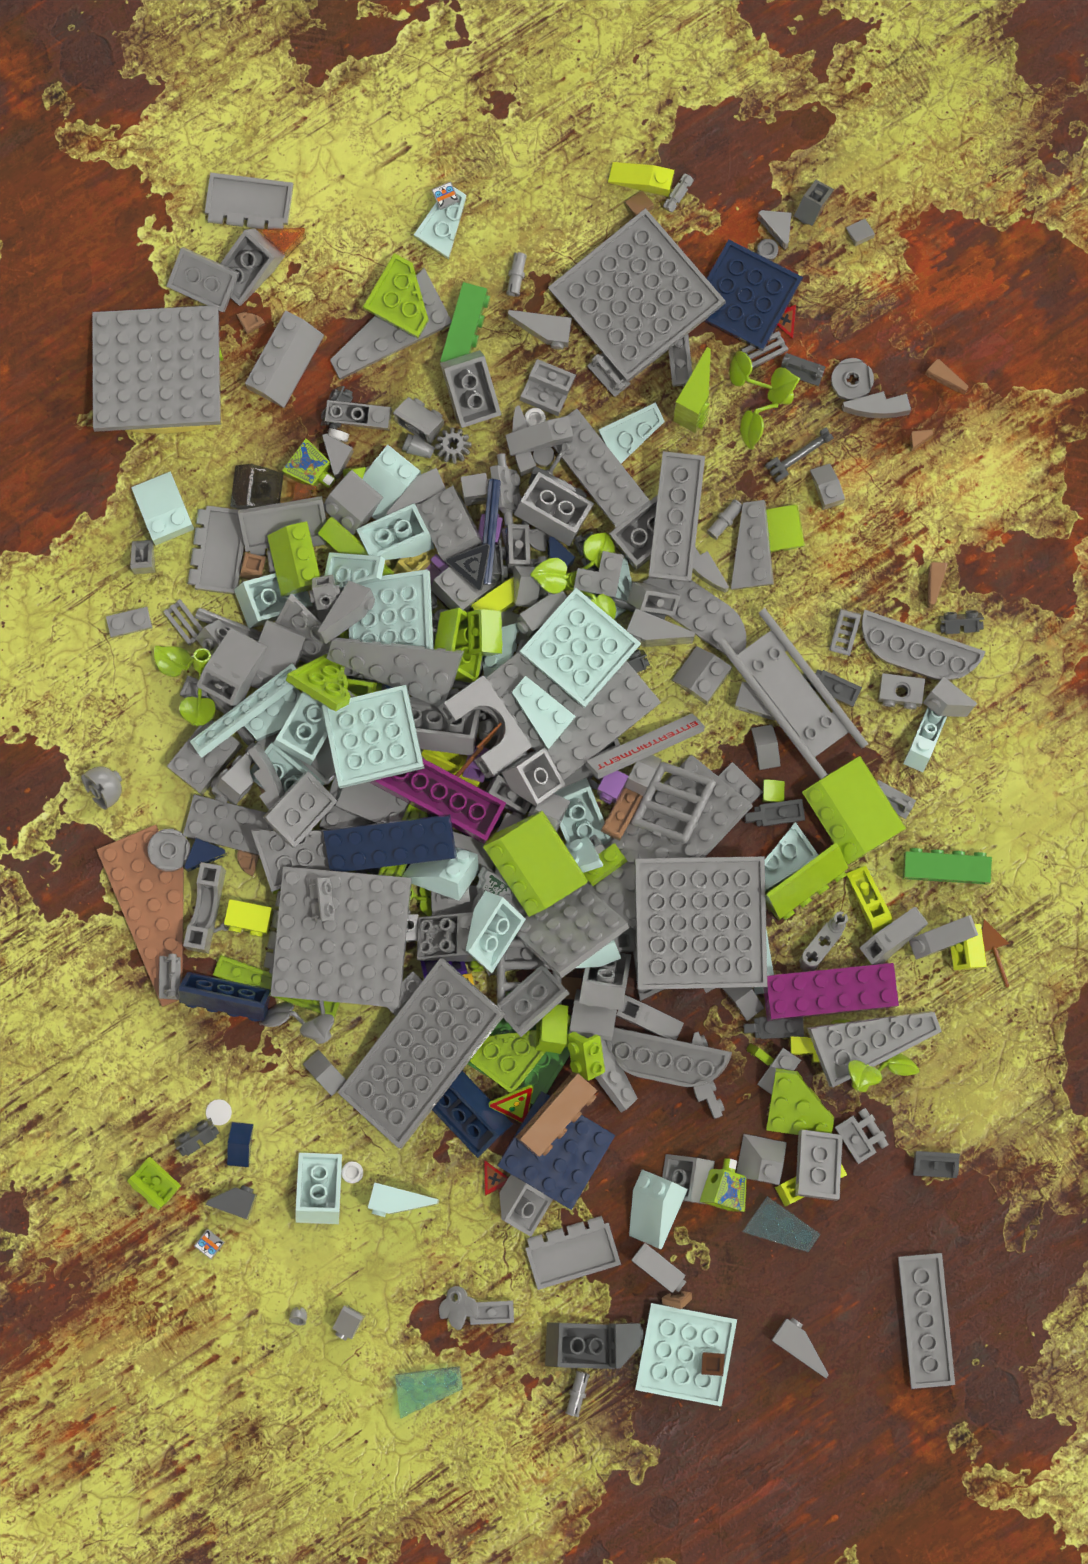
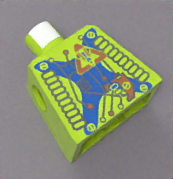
[282,439,336,489]
[700,1158,746,1212]

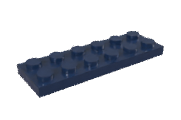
[323,814,457,872]

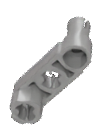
[799,912,848,972]

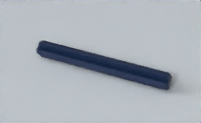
[482,479,501,585]

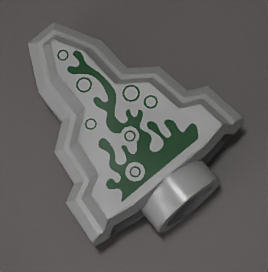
[472,866,514,912]

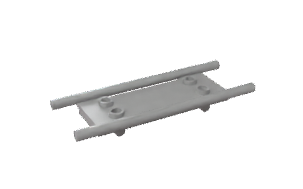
[717,608,868,779]

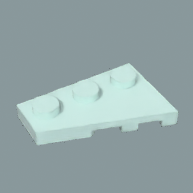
[414,187,467,259]
[598,402,665,463]
[324,552,385,591]
[482,623,519,678]
[512,676,576,750]
[245,687,302,741]
[765,822,818,892]

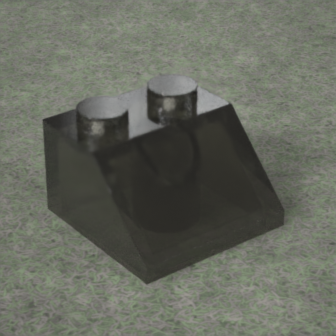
[230,464,283,510]

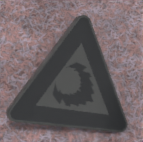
[446,544,490,590]

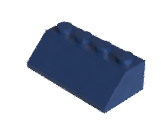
[179,972,271,1021]
[432,1071,513,1158]

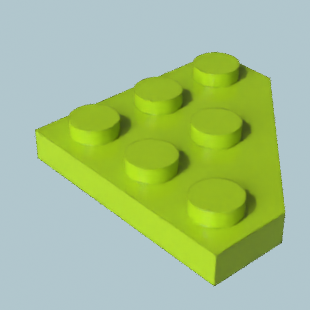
[363,253,429,339]
[286,653,351,711]
[469,1030,546,1093]
[766,1068,834,1135]

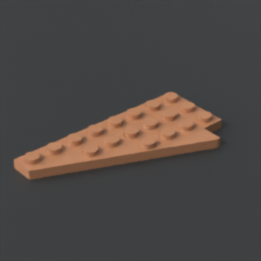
[97,824,184,1007]

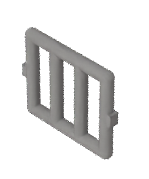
[631,762,716,843]
[497,939,561,1005]

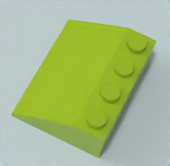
[674,347,711,433]
[802,756,906,864]
[483,811,588,917]
[765,843,848,921]

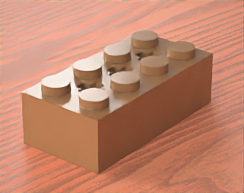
[515,1072,597,1157]

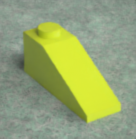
[608,162,674,197]
[846,866,893,935]

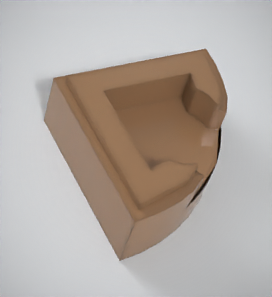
[237,312,265,334]
[237,850,259,877]
[662,1291,692,1309]

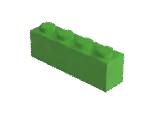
[440,282,491,363]
[903,848,992,885]

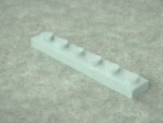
[190,663,296,758]

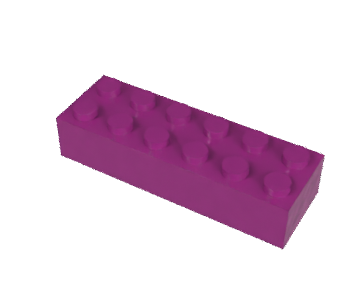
[370,758,506,844]
[763,963,899,1021]

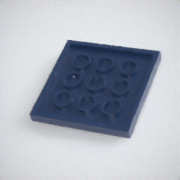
[704,240,803,351]
[497,1091,615,1210]

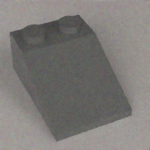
[545,1322,615,1369]

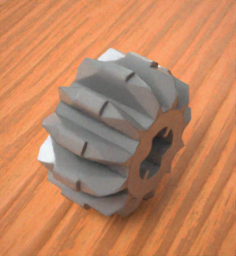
[435,427,471,464]

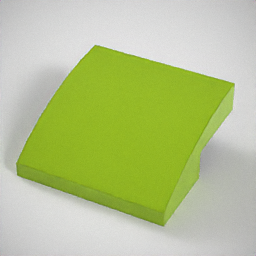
[766,505,805,553]

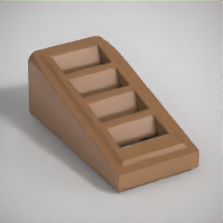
[925,359,969,395]
[927,562,948,608]

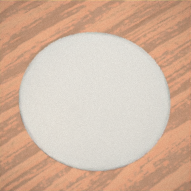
[206,1099,232,1125]

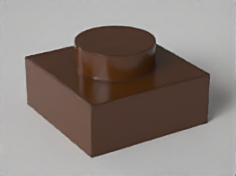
[701,1352,725,1376]

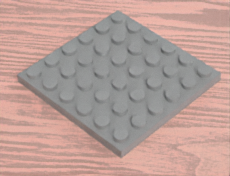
[548,208,726,382]
[93,305,221,432]
[486,651,661,781]
[634,857,767,989]
[270,867,412,1008]

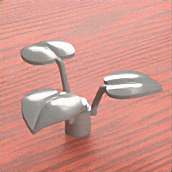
[259,1001,334,1044]

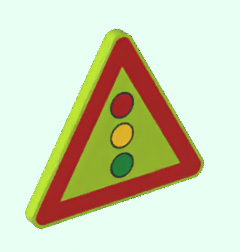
[489,1085,533,1123]

